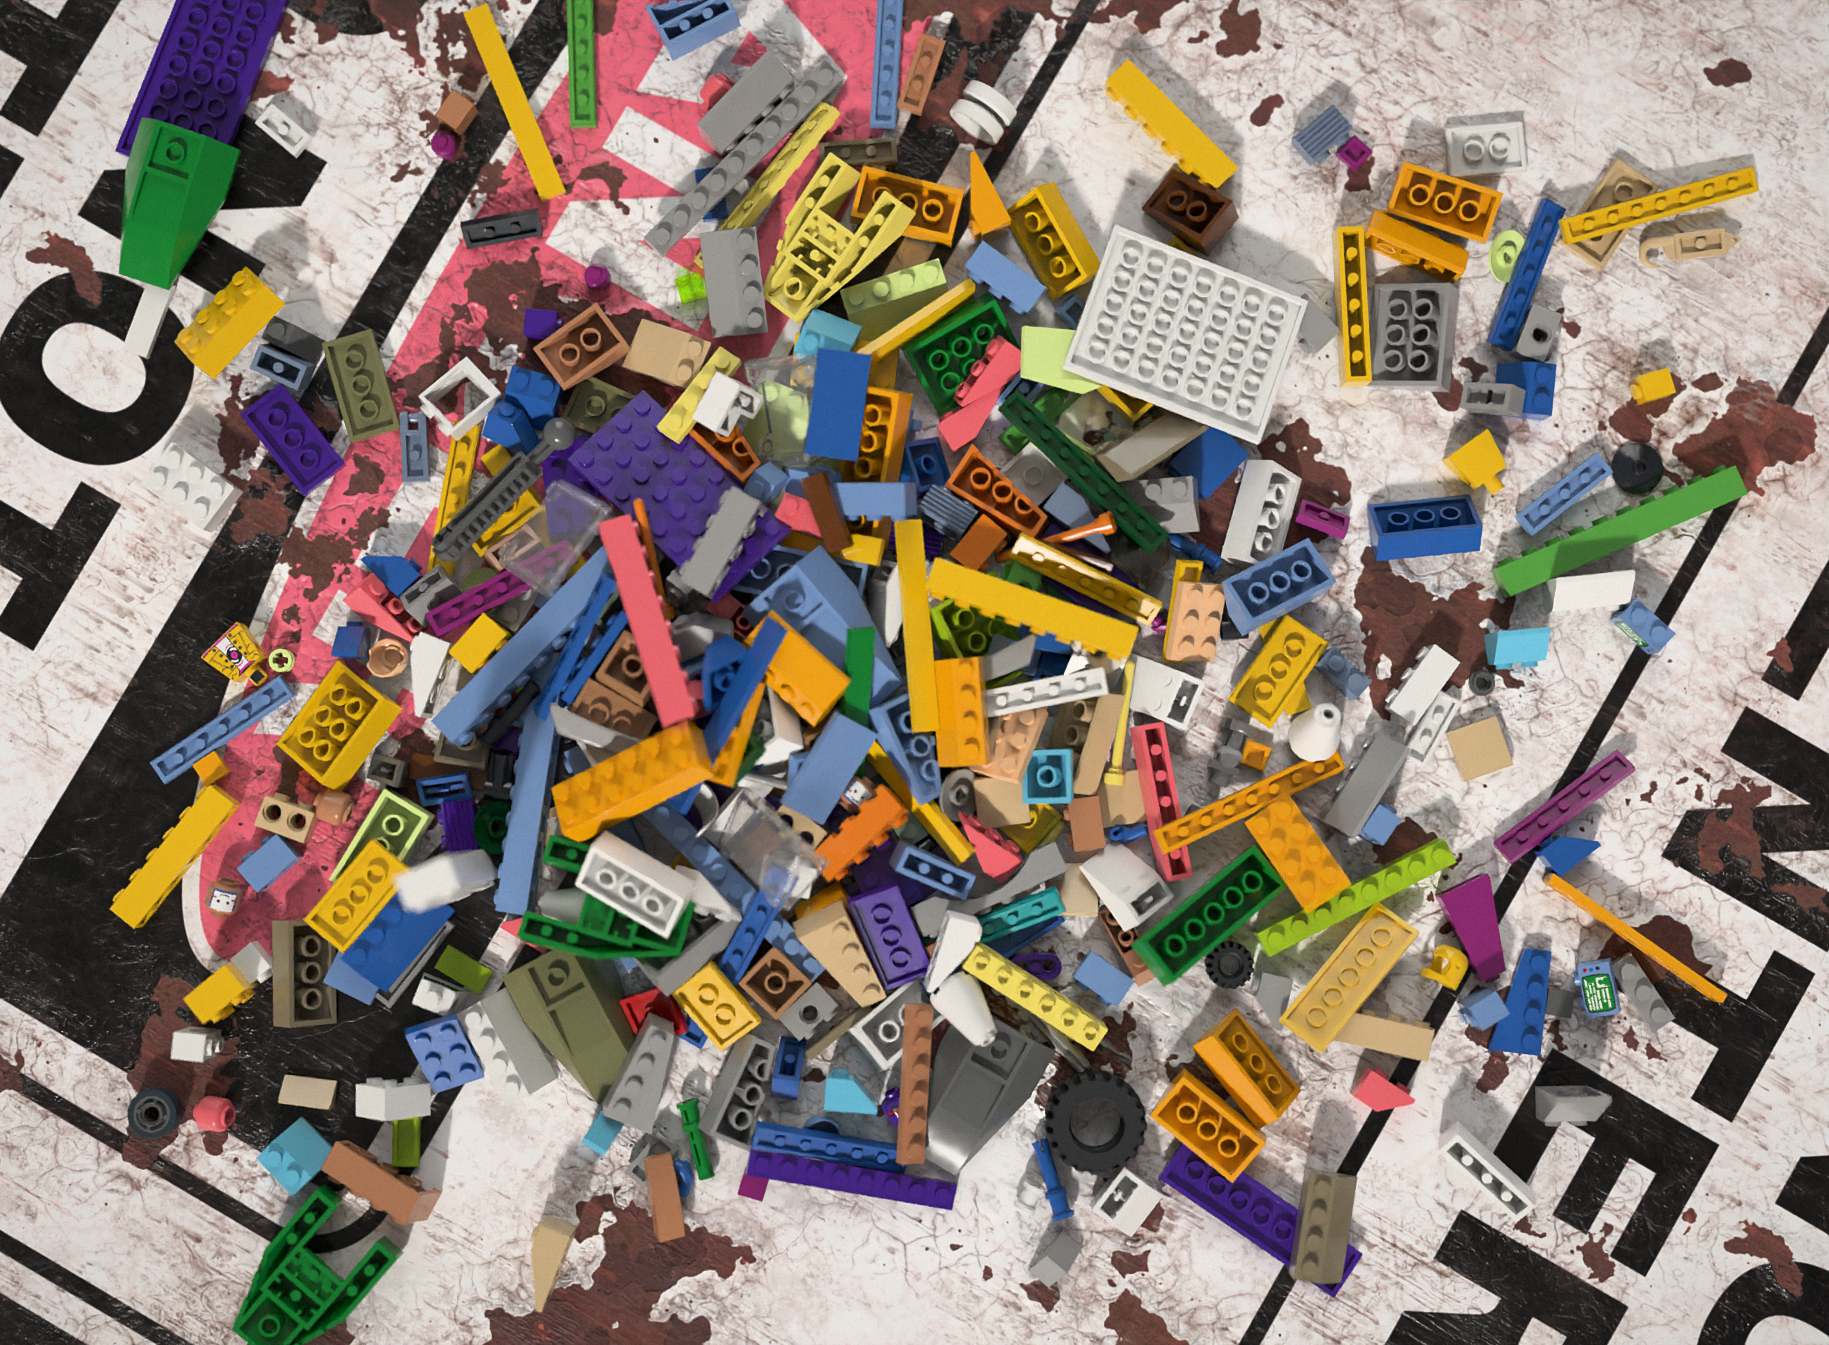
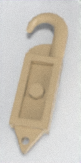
[1638,228,1742,268]

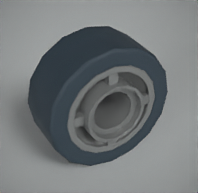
[127,1087,183,1139]

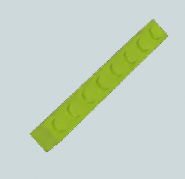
[1253,838,1457,957]

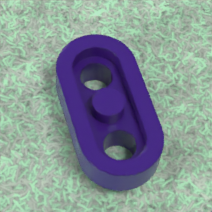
[1010,952,1062,980]

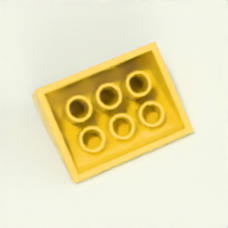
[276,660,403,791]

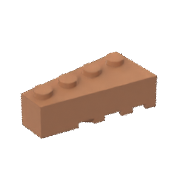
[321,1140,442,1225]

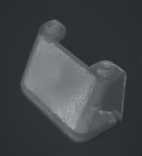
[743,354,829,469]
[498,479,614,600]
[717,787,830,911]

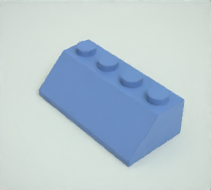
[1222,538,1336,636]

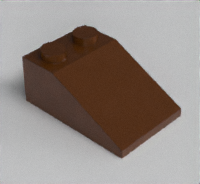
[1141,169,1239,257]

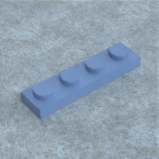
[1514,452,1613,537]

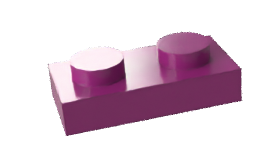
[1295,499,1350,540]

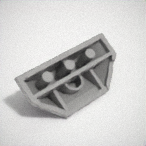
[670,611,734,664]

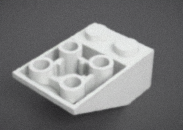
[868,559,903,648]
[1114,653,1206,731]
[1079,840,1175,932]

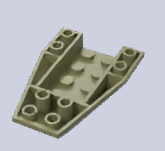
[502,950,635,1104]

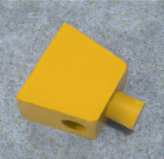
[1442,428,1506,495]

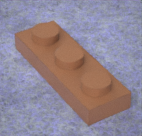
[897,33,946,116]

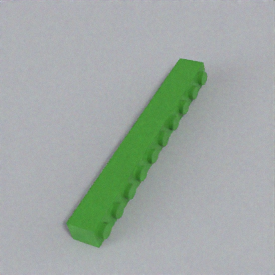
[1491,464,1748,599]

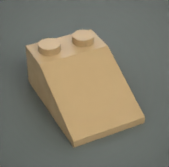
[622,319,714,391]
[530,1215,578,1313]

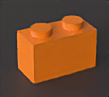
[949,514,1008,573]

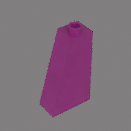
[1435,872,1506,983]

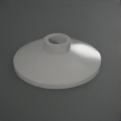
[940,769,977,821]

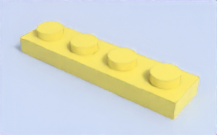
[657,346,742,444]

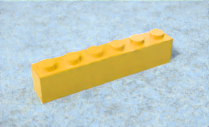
[1104,59,1238,192]
[1332,226,1372,387]
[110,785,241,929]

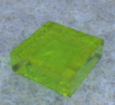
[675,272,707,305]

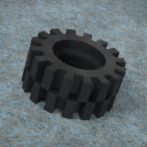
[1205,940,1254,989]

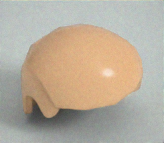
[366,638,408,678]

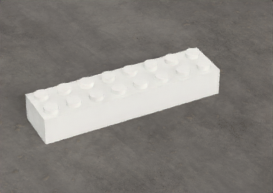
[394,849,498,912]

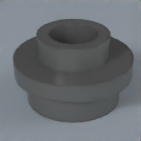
[1468,670,1495,696]

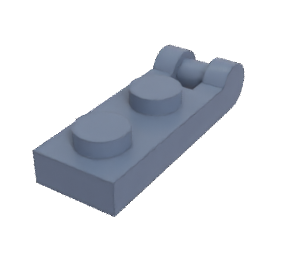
[400,410,431,483]

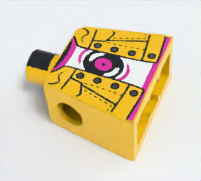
[201,622,268,686]

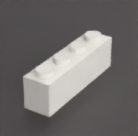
[1438,1121,1536,1223]

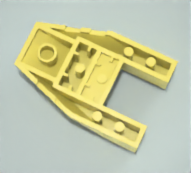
[763,152,916,324]

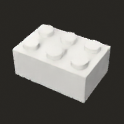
[140,442,243,533]

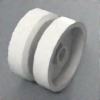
[950,80,1017,145]

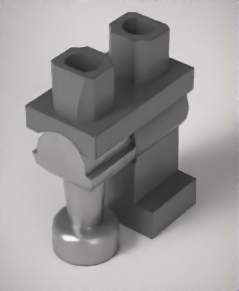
[1207,717,1253,788]

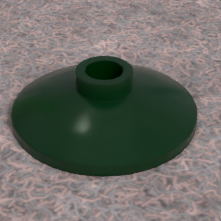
[472,801,512,854]

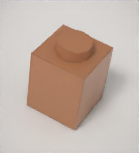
[435,90,478,136]

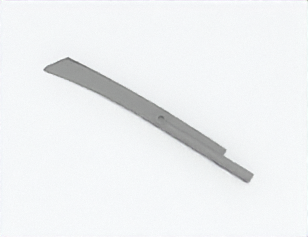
[799,633,1037,727]
[549,703,788,791]

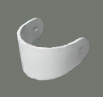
[693,782,719,838]

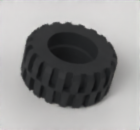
[1044,1069,1147,1175]

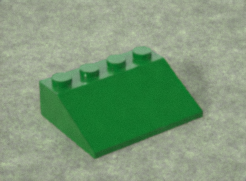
[900,292,1021,416]

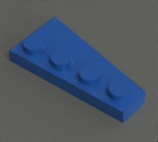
[561,610,628,704]
[1486,948,1552,1056]

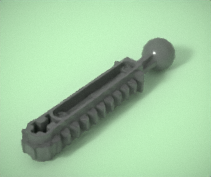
[431,417,576,562]

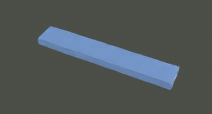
[870,0,903,129]
[150,674,296,784]

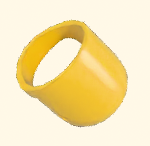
[1419,945,1469,991]

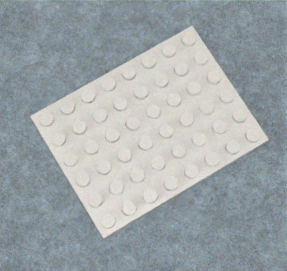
[1062,225,1308,445]

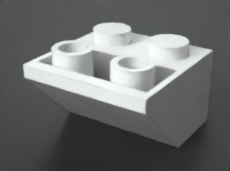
[1090,1166,1163,1237]

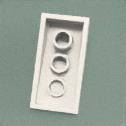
[847,977,945,1072]

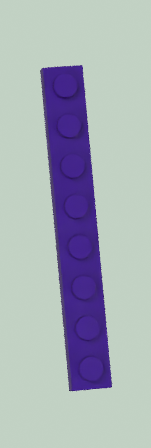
[745,1147,957,1210]

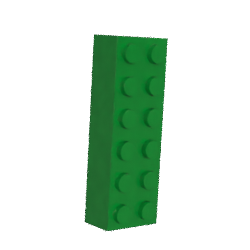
[1130,845,1288,987]

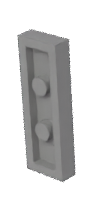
[1612,952,1675,1033]

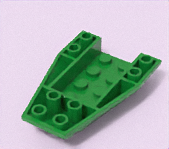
[119,117,241,291]

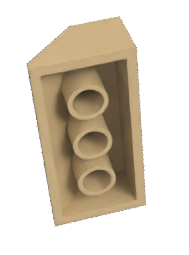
[1047,690,1126,796]

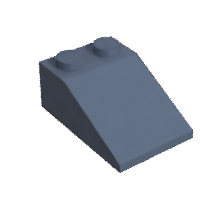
[1041,482,1110,556]

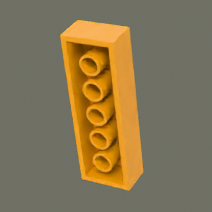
[838,384,913,549]
[552,719,714,843]

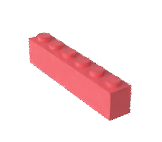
[1130,722,1193,882]

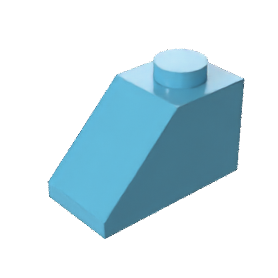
[581,1109,625,1156]

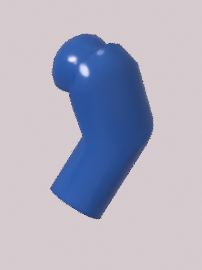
[1109,822,1149,844]
[673,1159,695,1198]

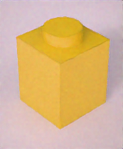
[1630,368,1676,405]

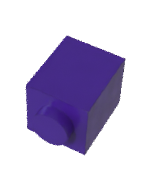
[523,308,564,340]

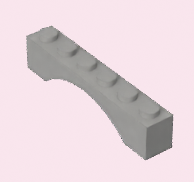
[910,841,1068,938]

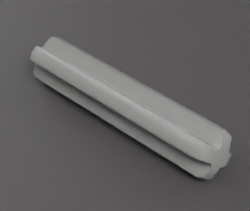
[1028,1013,1090,1073]

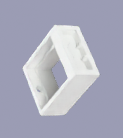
[419,356,504,441]

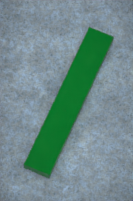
[841,626,875,779]

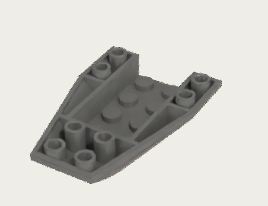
[925,1015,1056,1176]

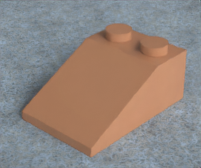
[533,303,631,391]

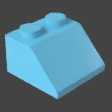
[793,308,863,365]
[1484,627,1551,670]
[1022,749,1074,804]
[824,1068,878,1115]
[256,1116,333,1196]

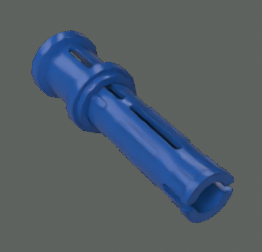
[1162,533,1223,575]
[1032,1138,1075,1221]

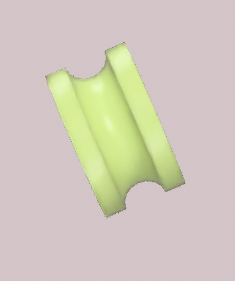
[269,649,295,673]

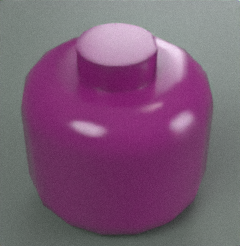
[431,131,458,160]
[584,263,611,291]

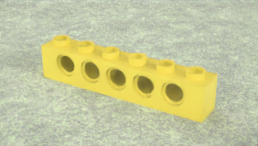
[961,941,1108,1051]

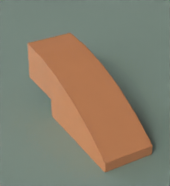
[644,1152,685,1242]

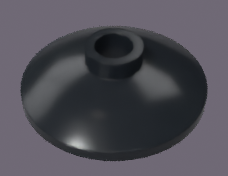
[1611,443,1663,494]

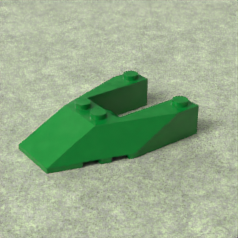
[517,834,696,959]
[232,1184,404,1345]

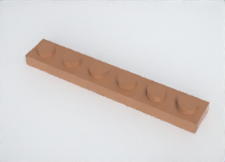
[896,1003,933,1165]

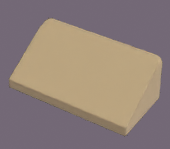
[278,1074,338,1109]

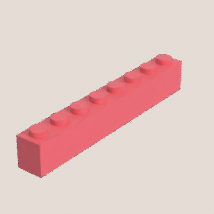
[599,514,698,729]

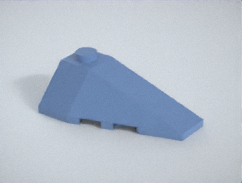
[868,692,942,805]

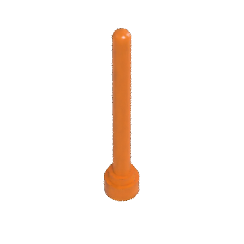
[633,498,675,621]
[995,512,1117,563]

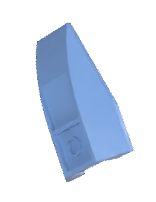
[742,545,904,709]

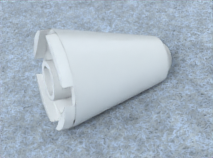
[1288,703,1341,762]
[538,887,587,925]
[930,971,997,1046]

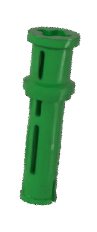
[676,1098,715,1180]

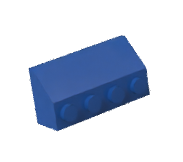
[1367,494,1483,561]
[340,890,455,992]

